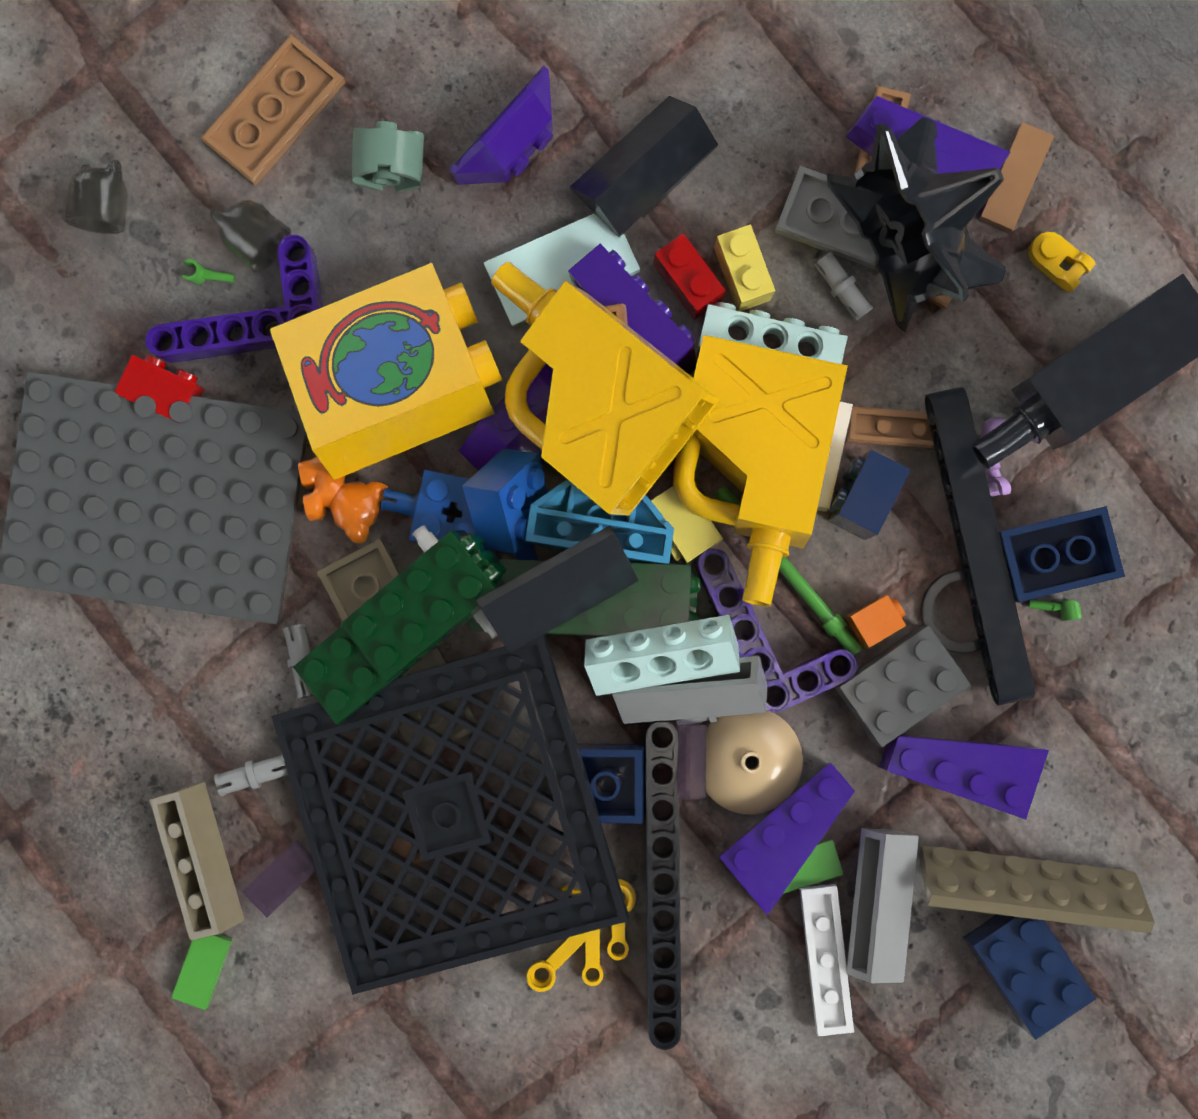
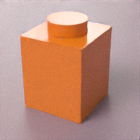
[845,595,906,648]

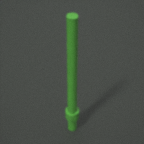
[715,485,863,656]

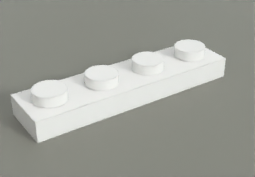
[799,884,854,1036]

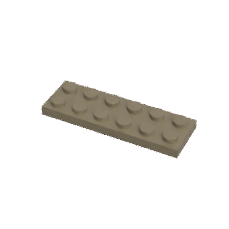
[317,539,478,762]
[919,845,1155,933]

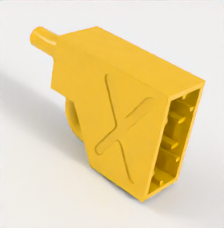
[491,262,720,516]
[673,335,848,607]

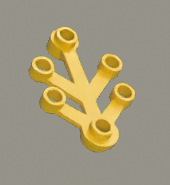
[527,879,636,992]

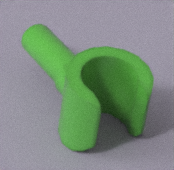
[182,259,235,285]
[1029,600,1082,621]

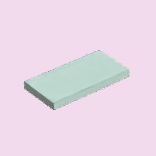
[483,213,640,328]

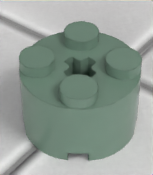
[351,121,424,192]

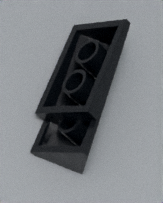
[570,96,718,238]

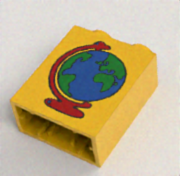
[270,263,503,480]

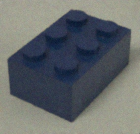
[999,506,1125,603]
[963,914,1096,1040]

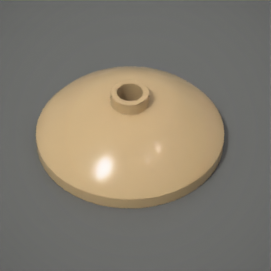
[695,710,803,814]

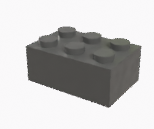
[834,625,971,748]

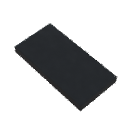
[477,525,639,653]

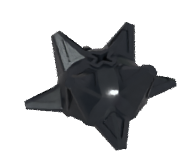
[827,117,1006,332]

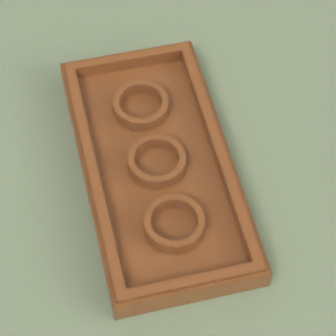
[200,34,346,186]

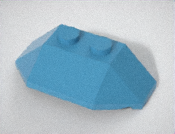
[525,479,674,564]

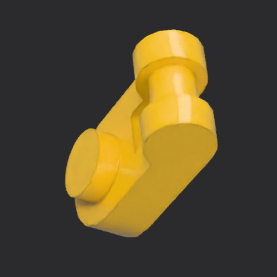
[1028,232,1096,293]

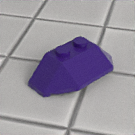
[449,65,553,185]
[458,364,553,471]

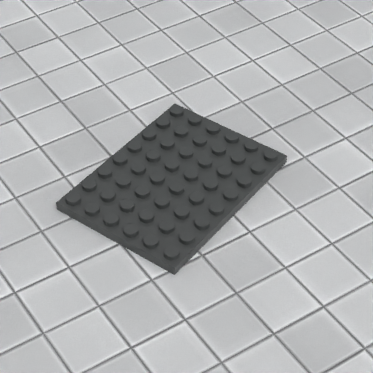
[0,372,307,624]

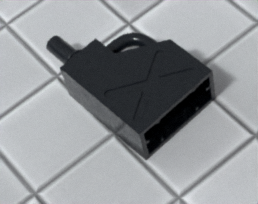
[971,274,1198,469]

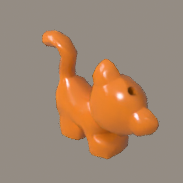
[298,456,388,544]

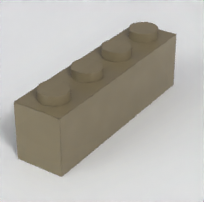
[149,782,245,941]

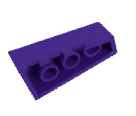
[845,96,1011,174]
[568,243,697,375]
[879,735,1049,820]
[719,763,855,915]

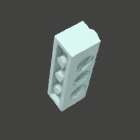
[696,302,848,364]
[584,615,740,696]

